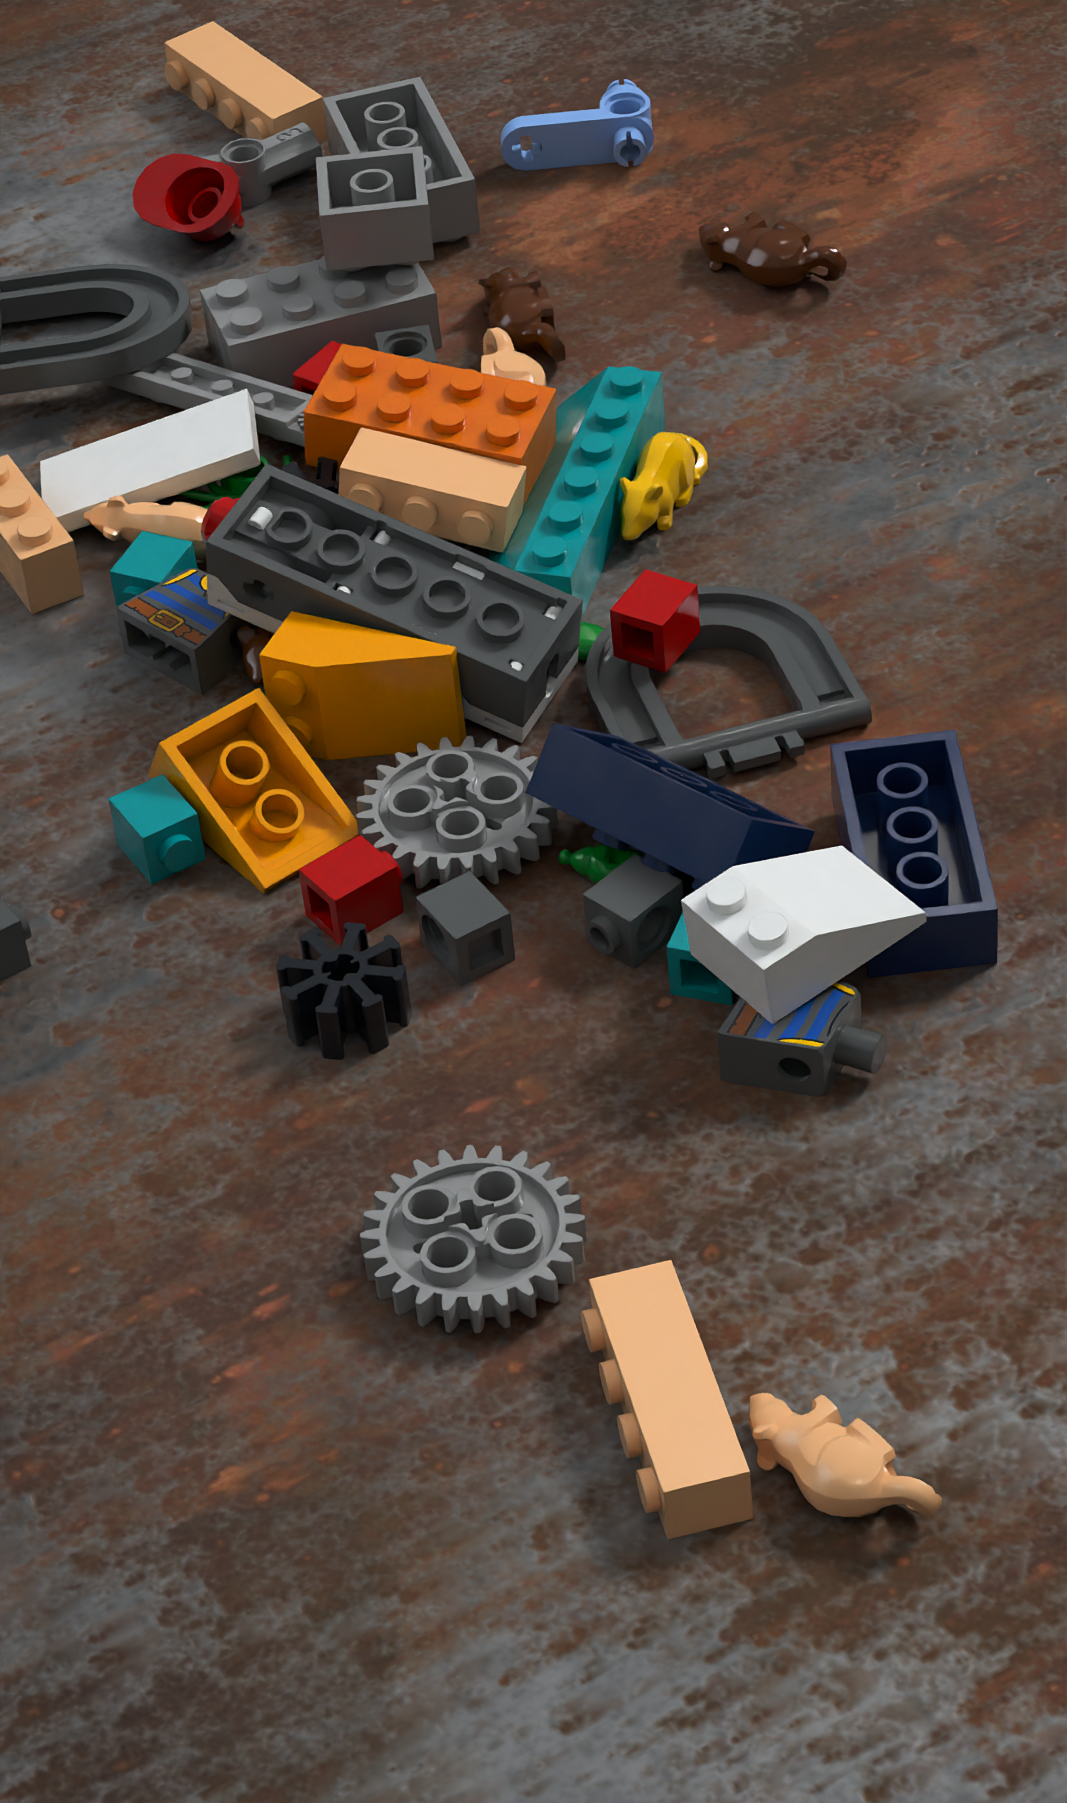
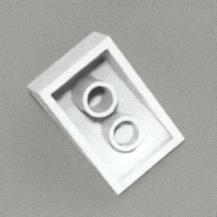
[681,845,927,1024]

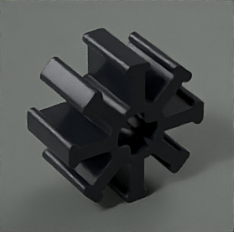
[276,922,412,1060]

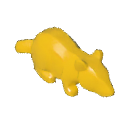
[620,432,708,540]

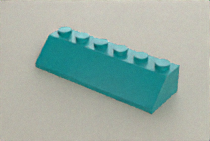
[487,366,665,619]

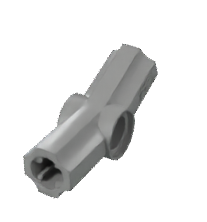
[200,122,323,207]

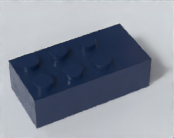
[525,723,815,890]
[830,730,998,978]

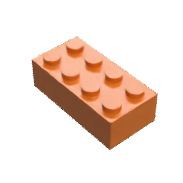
[303,344,557,507]

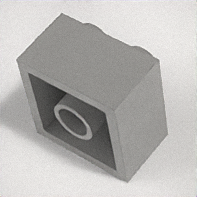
[316,146,434,271]

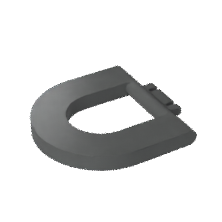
[0,264,193,395]
[585,586,872,778]

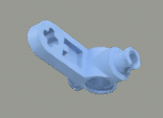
[500,79,654,171]

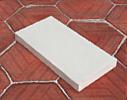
[40,389,261,532]

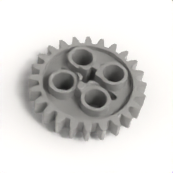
[356,736,558,889]
[360,1145,587,1333]

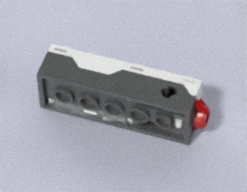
[201,463,583,743]

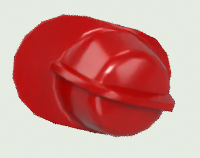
[132,153,245,242]

